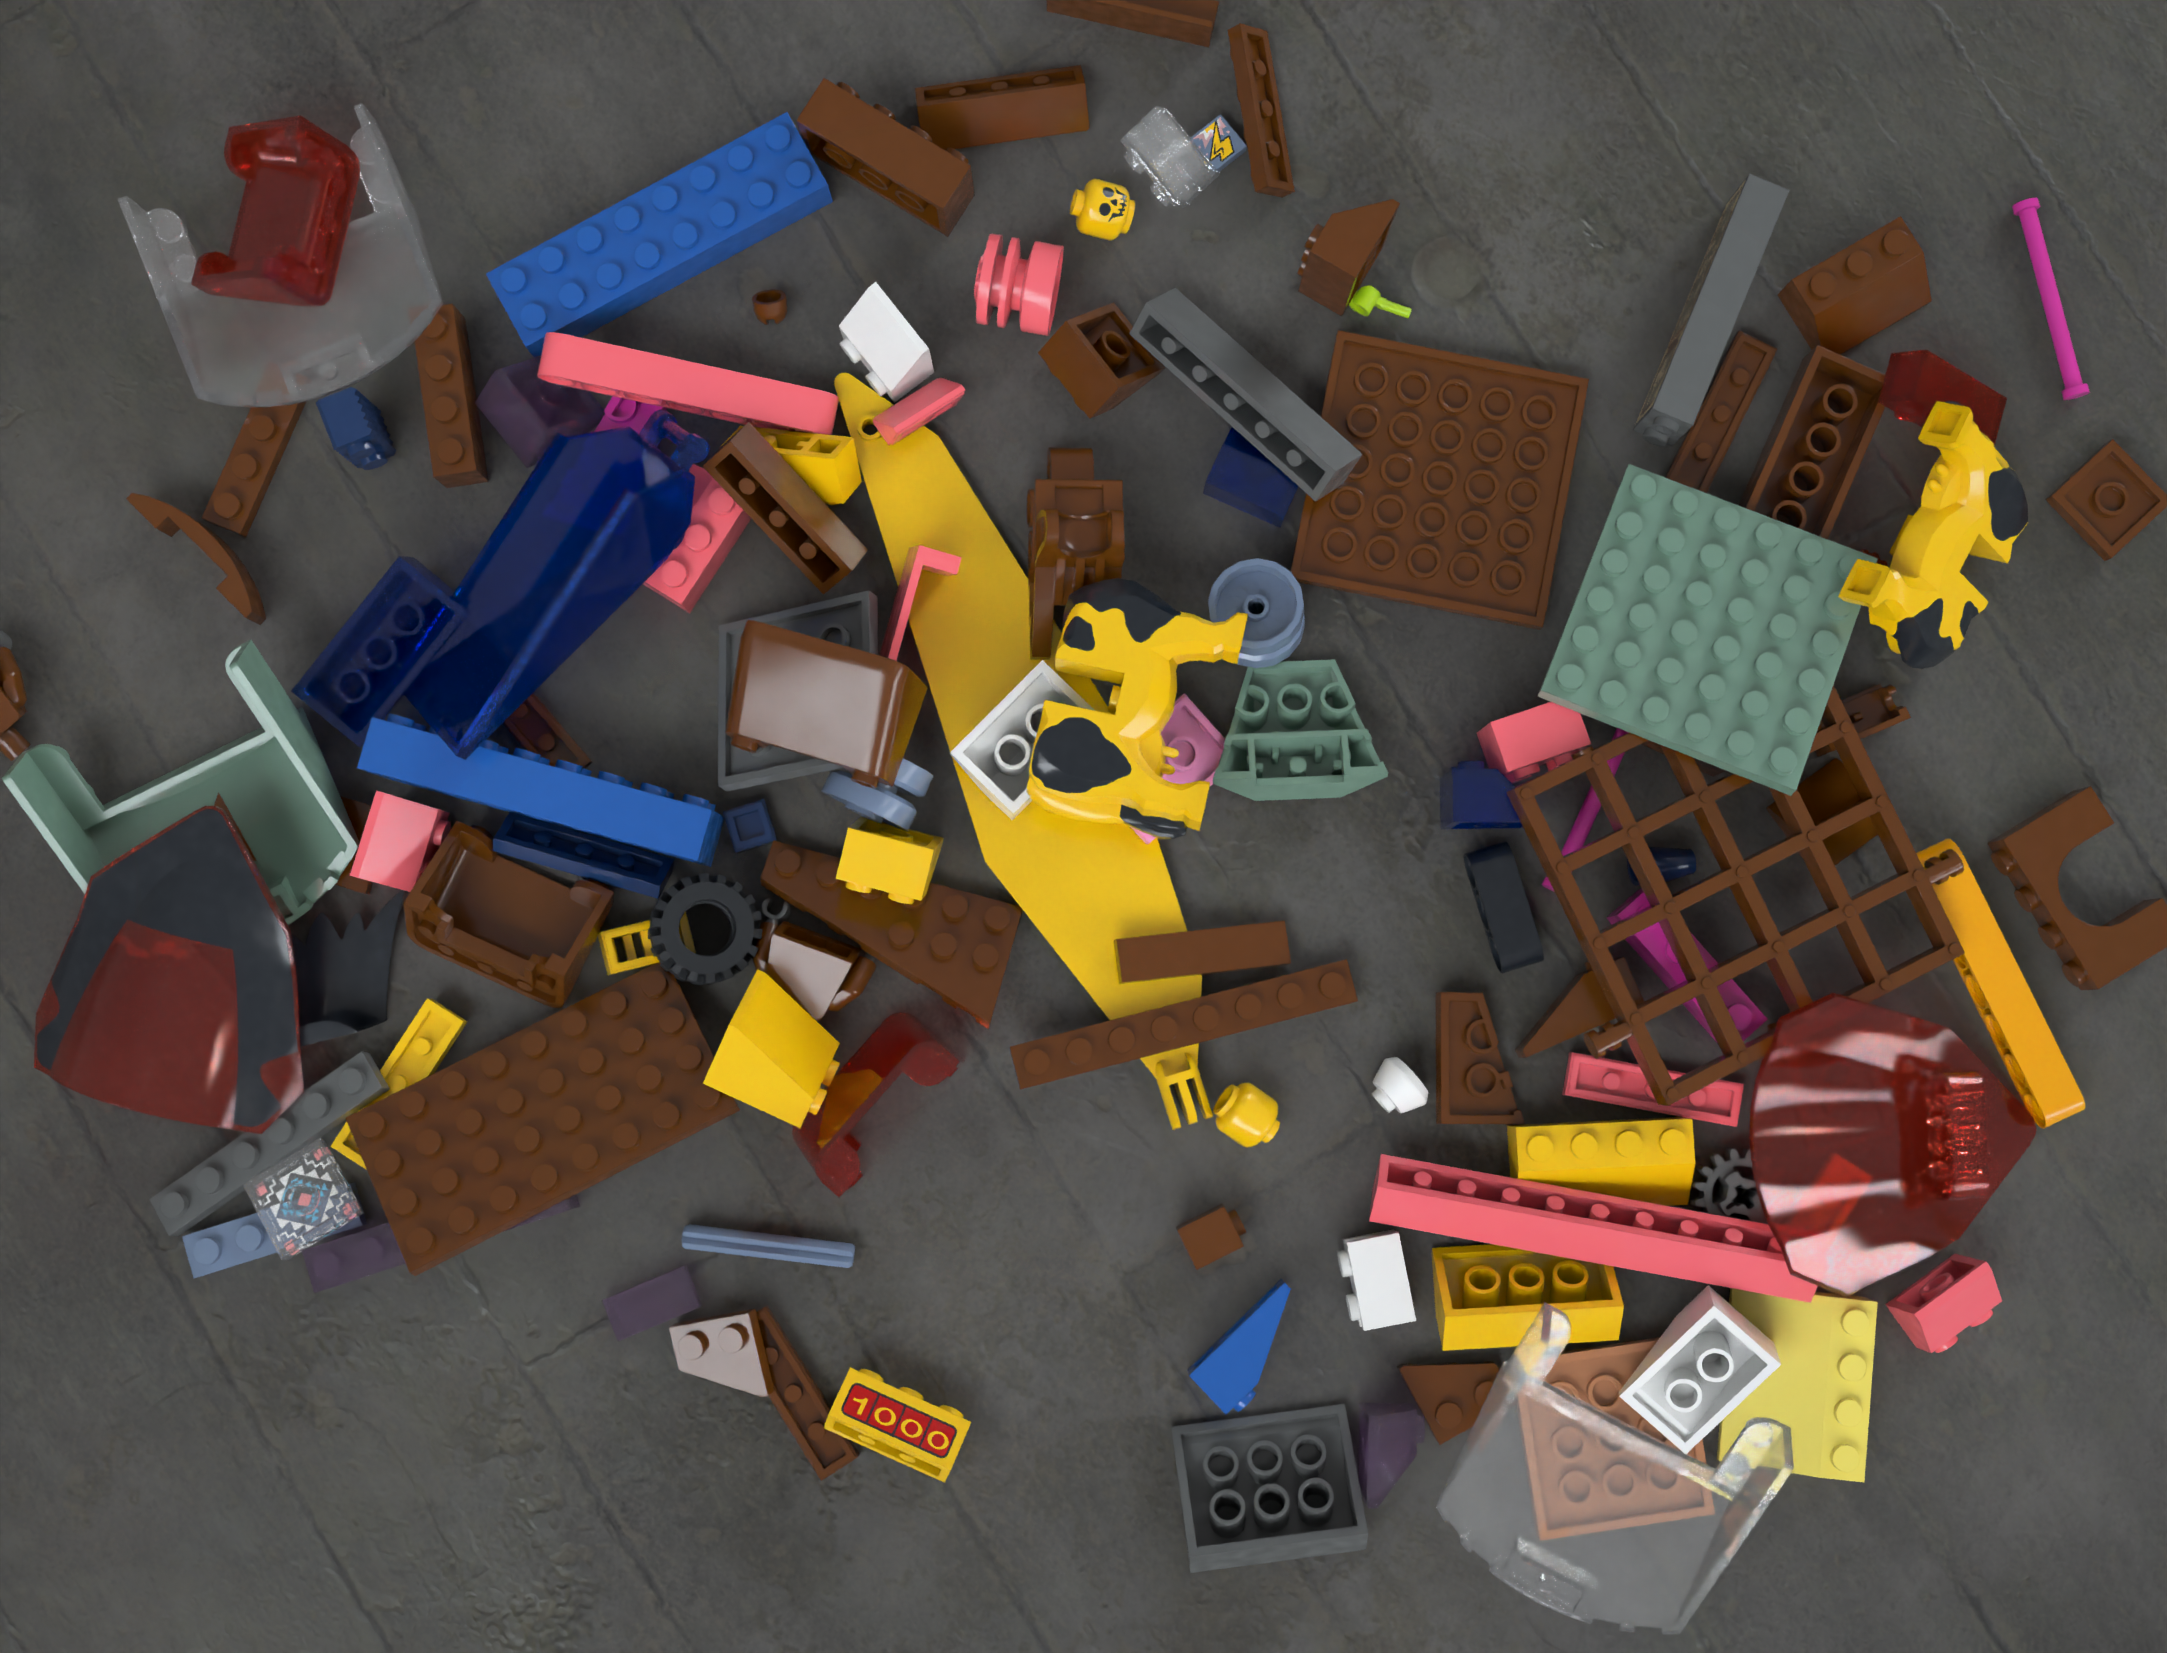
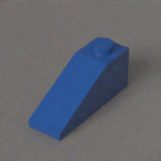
[1187,1279,1291,1414]

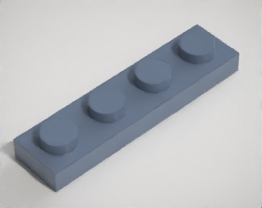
[182,1183,367,1278]

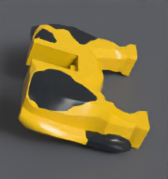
[1838,400,2028,669]
[1026,578,1248,839]

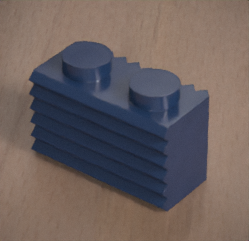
[316,387,396,470]

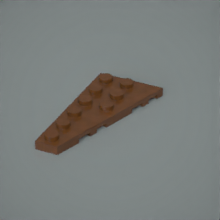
[760,840,1023,1030]

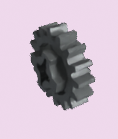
[1690,1148,1789,1226]

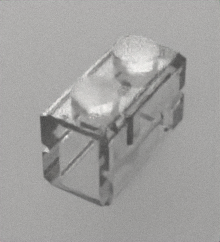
[1121,106,1220,208]

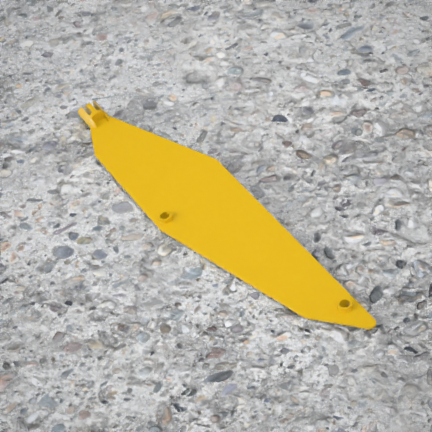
[834,373,1214,1130]

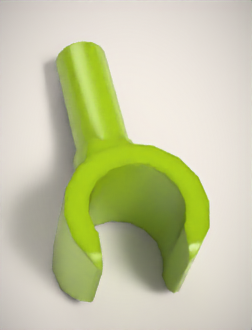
[1349,285,1412,319]

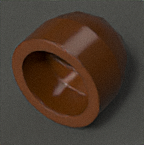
[752,289,788,325]

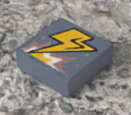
[1187,114,1247,177]

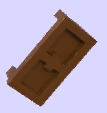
[1815,684,1911,757]

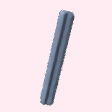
[681,1224,855,1268]

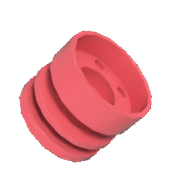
[974,233,1064,336]

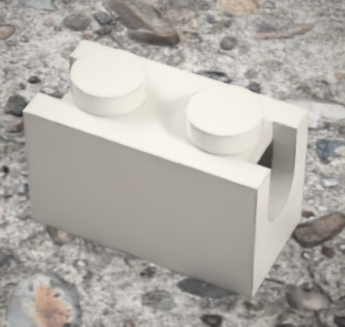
[1337,1229,1416,1331]

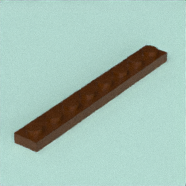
[1009,959,1358,1090]

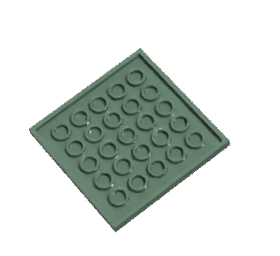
[1537,464,1878,796]

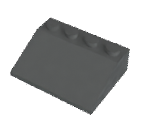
[1171,1404,1368,1573]

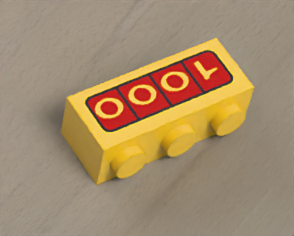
[824,1368,971,1483]

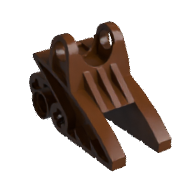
[1027,447,1125,660]

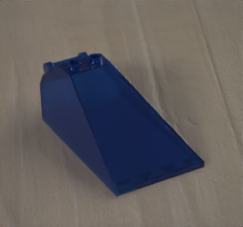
[395,410,709,760]

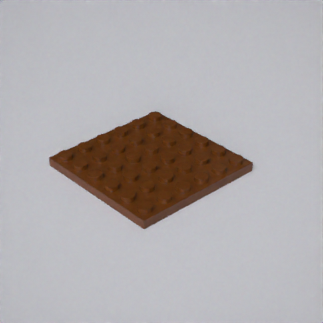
[1290,330,1589,630]

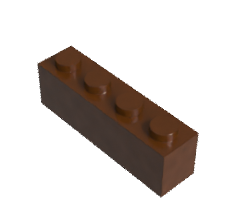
[410,303,489,488]
[702,422,868,595]

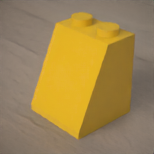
[703,969,840,1128]

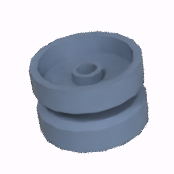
[1208,558,1305,668]
[821,758,934,832]

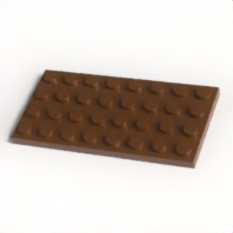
[346,962,740,1276]

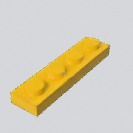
[330,998,468,1170]

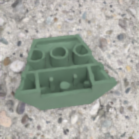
[1213,659,1388,801]

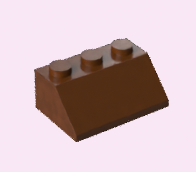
[1297,199,1400,316]
[1778,216,1932,355]

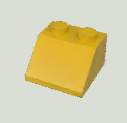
[836,817,944,904]

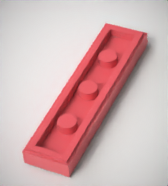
[1562,1052,1744,1127]

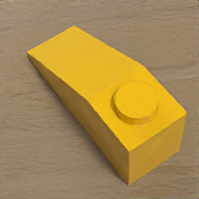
[720,426,862,505]

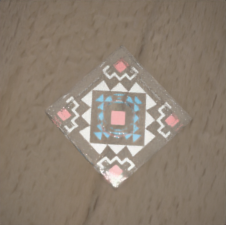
[243,1138,364,1261]

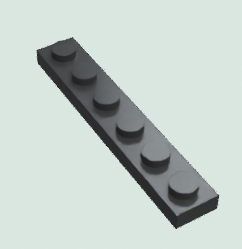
[149,1051,390,1237]

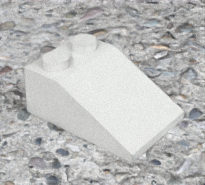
[1619,1285,1781,1454]

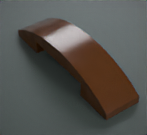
[126,493,266,625]

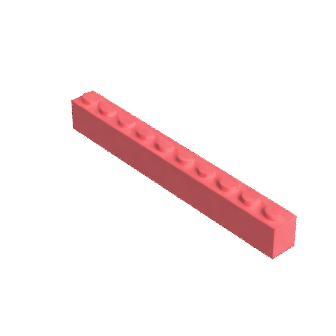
[1369,1154,1826,1303]

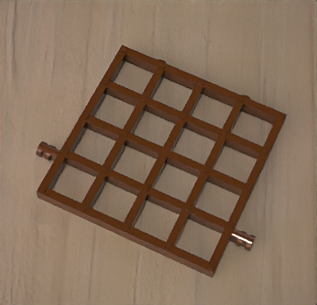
[1506,685,1965,1106]

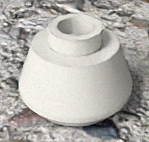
[1372,1057,1428,1114]

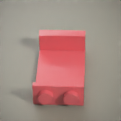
[880,545,962,661]

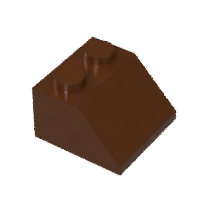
[1038,302,1165,419]

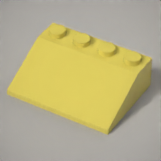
[1717,1288,1878,1482]

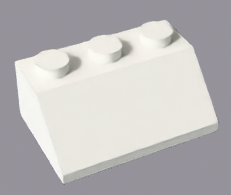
[950,660,1095,821]

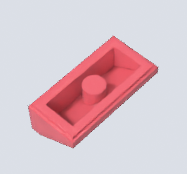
[873,378,965,445]

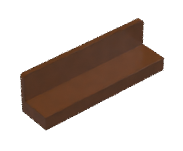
[1046,0,1219,47]
[915,65,1090,150]

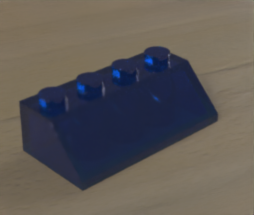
[291,556,470,747]

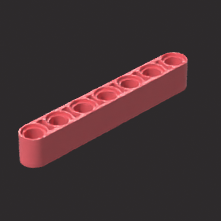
[537,332,839,435]

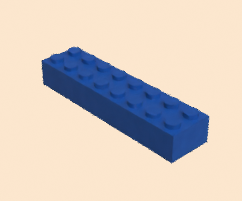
[486,112,833,361]
[357,713,725,867]

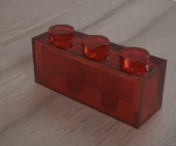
[1878,350,2007,447]

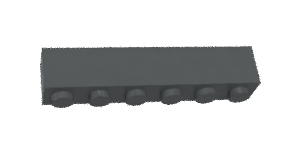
[1129,288,1362,501]

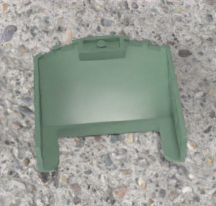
[2,640,360,960]

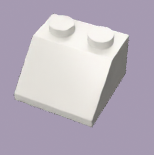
[839,282,934,403]

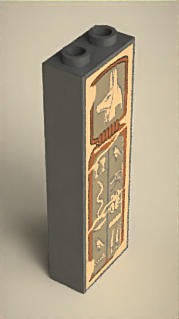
[1633,173,1790,447]

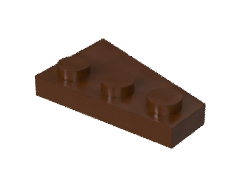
[1436,992,1525,1124]

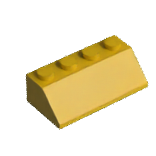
[1507,1117,1695,1206]
[1431,1244,1624,1351]

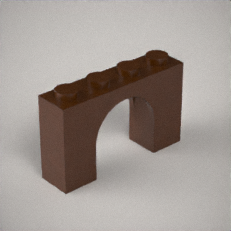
[1987,786,2167,990]

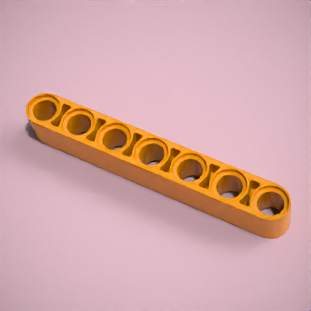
[1916,838,2085,1129]

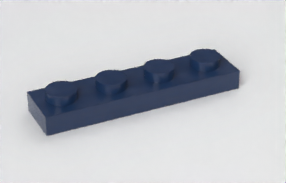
[493,812,674,899]

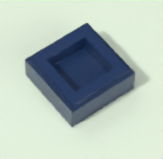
[723,799,778,854]

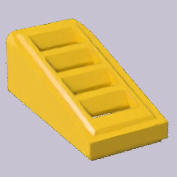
[598,912,696,976]

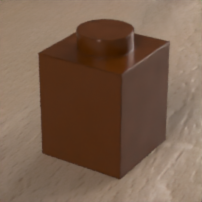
[1176,1204,1247,1270]

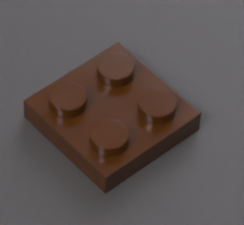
[2045,439,2167,561]

